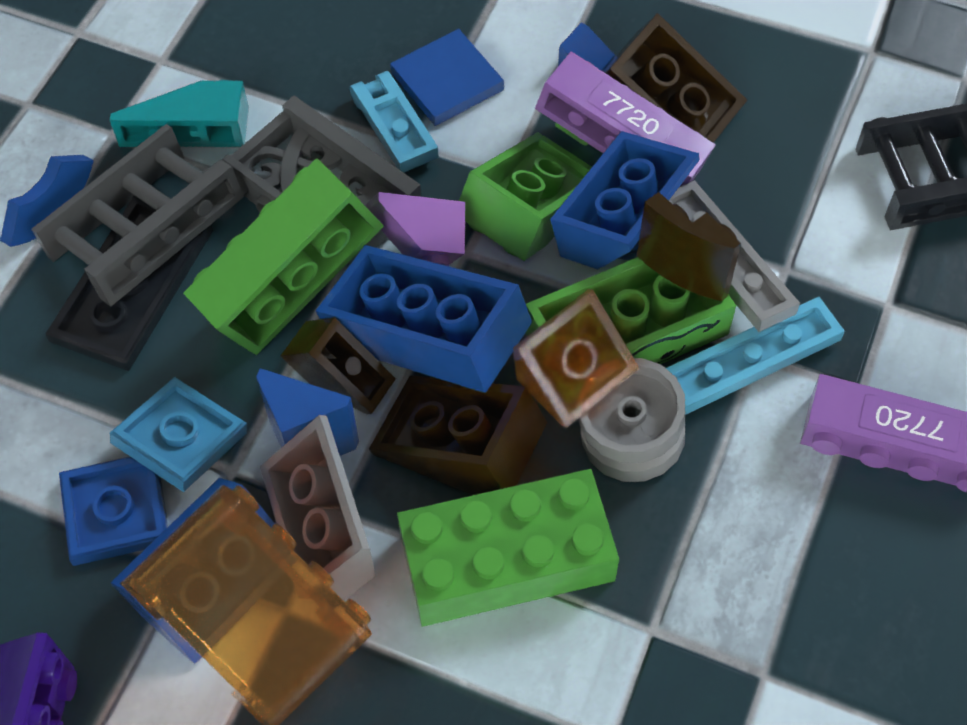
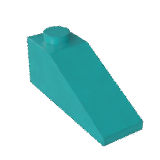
[110,80,249,147]

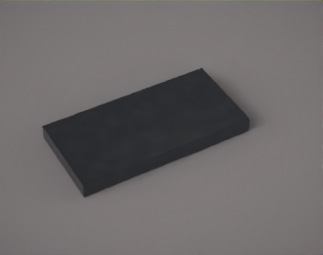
[46,196,213,371]

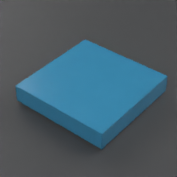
[109,377,247,492]

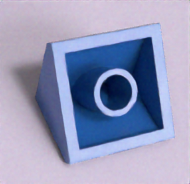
[256,368,359,456]

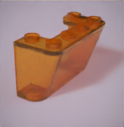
[120,485,372,725]

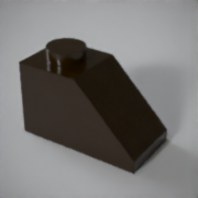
[280,317,396,414]

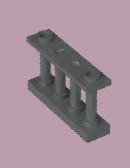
[31,124,244,306]

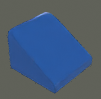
[558,23,615,71]

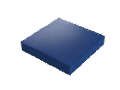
[390,28,504,126]
[59,457,168,566]

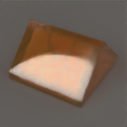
[513,289,640,428]

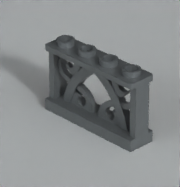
[221,95,421,271]

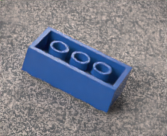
[316,245,532,393]

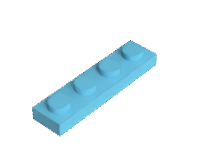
[666,297,845,415]

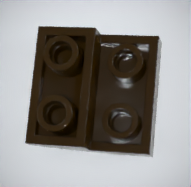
[637,192,741,301]

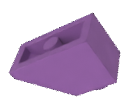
[366,192,465,266]

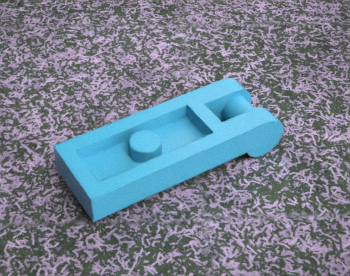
[349,71,439,173]

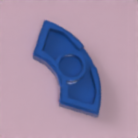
[0,155,94,247]

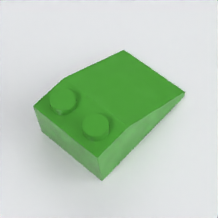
[459,132,592,261]

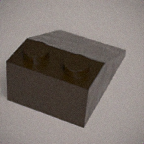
[603,13,747,143]
[369,375,548,495]

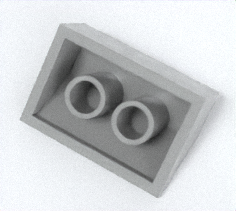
[260,415,375,600]

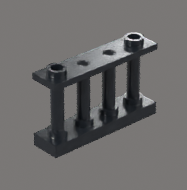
[855,103,967,231]

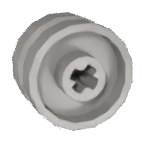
[578,358,685,482]

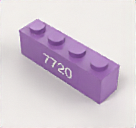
[535,51,716,187]
[800,374,967,493]

